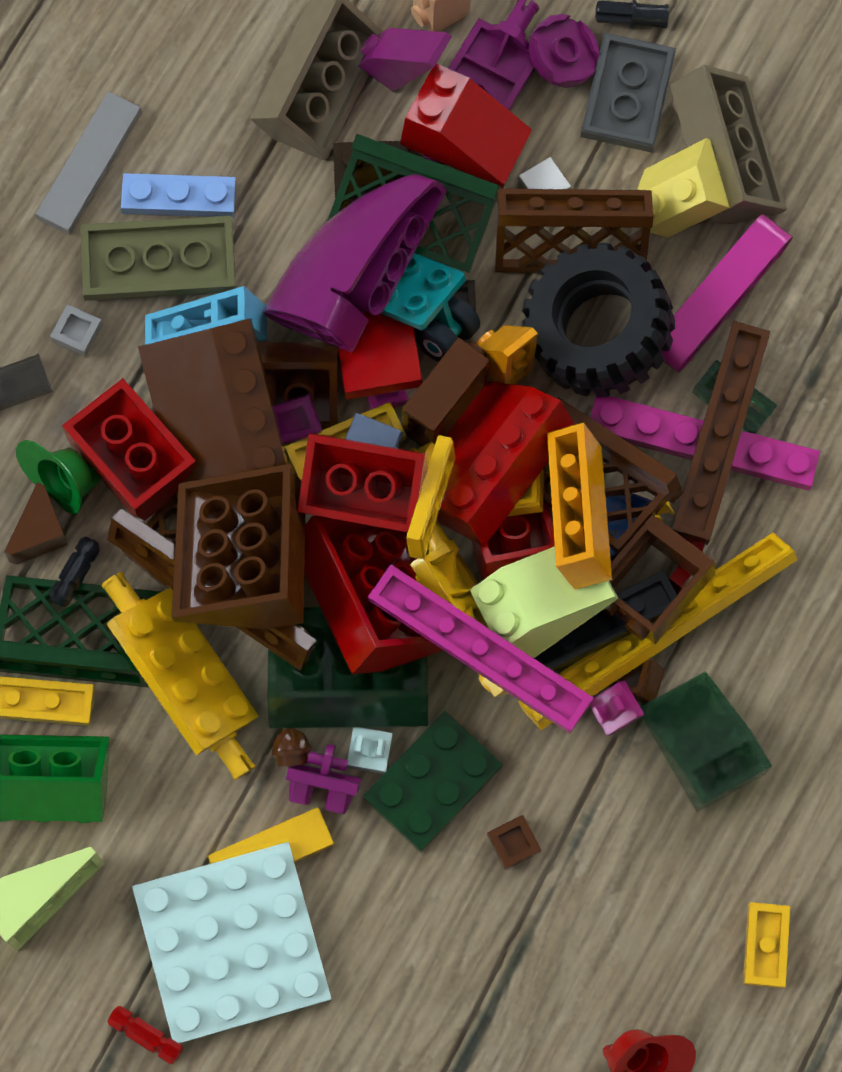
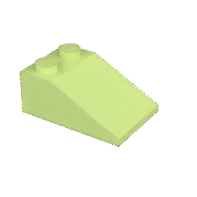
[470,546,618,658]
[0,847,104,951]

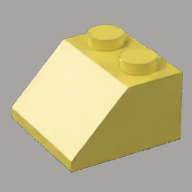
[637,138,730,238]

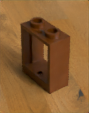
[402,338,490,447]
[602,514,715,644]

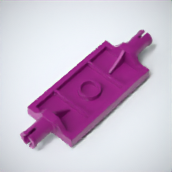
[423,0,539,175]

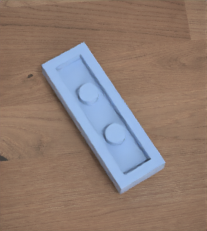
[121,173,236,218]

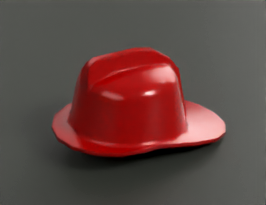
[603,1029,696,1072]

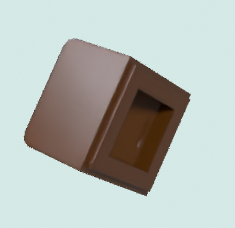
[609,659,664,705]

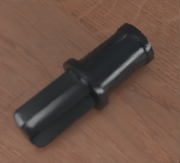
[595,0,669,29]

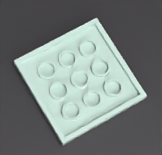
[132,842,332,1043]

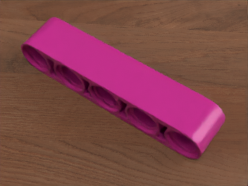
[661,214,793,373]

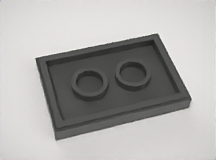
[580,33,676,153]

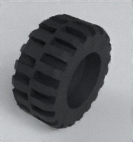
[522,243,675,397]

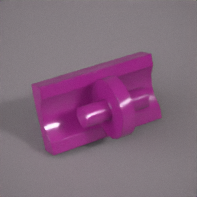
[285,744,362,814]

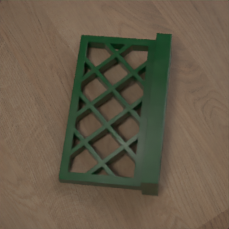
[327,133,502,273]
[0,575,161,688]

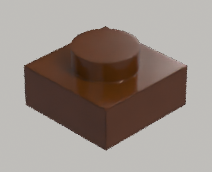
[487,815,541,870]

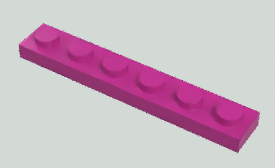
[590,396,820,491]
[368,565,593,734]

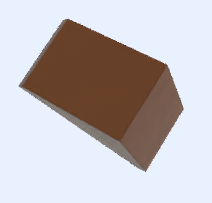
[4,482,68,565]

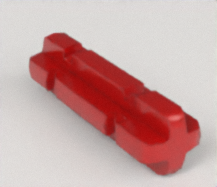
[107,1006,183,1064]

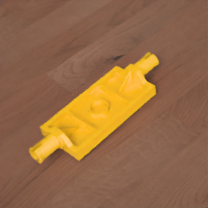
[410,520,547,722]
[101,571,259,780]

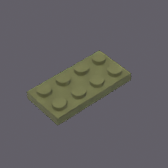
[80,216,236,301]

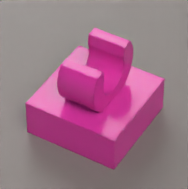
[590,681,644,736]

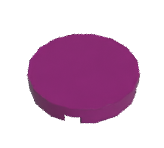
[529,14,600,88]

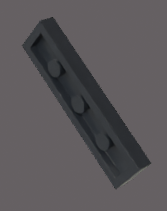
[534,570,677,672]

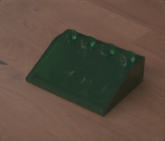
[267,607,428,728]

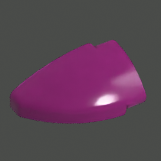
[262,174,447,352]

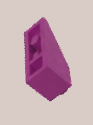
[358,28,452,92]

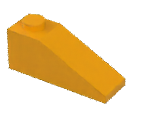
[476,325,538,385]

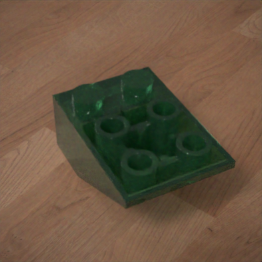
[640,671,772,812]

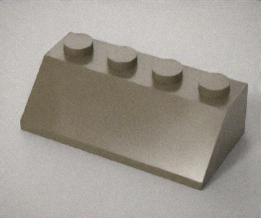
[250,0,383,160]
[670,65,787,224]

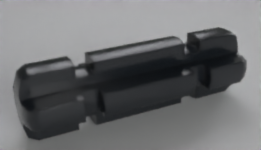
[49,536,100,607]

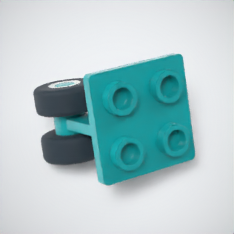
[381,253,481,362]

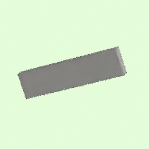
[35,91,142,235]

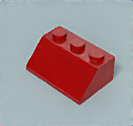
[62,378,197,521]
[297,433,428,532]

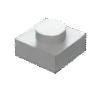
[50,304,103,357]

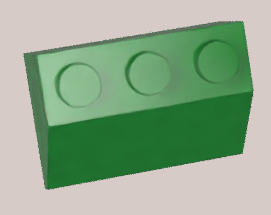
[0,734,110,823]

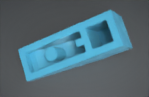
[145,286,267,345]

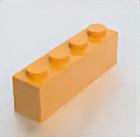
[547,423,612,589]

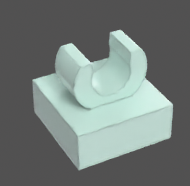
[347,726,393,774]

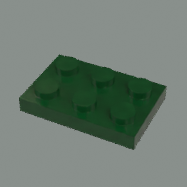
[363,711,503,853]

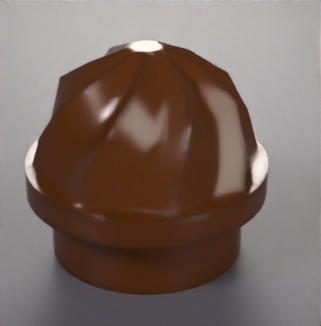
[272,728,312,766]

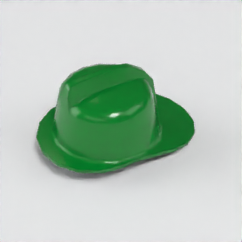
[16,440,100,514]

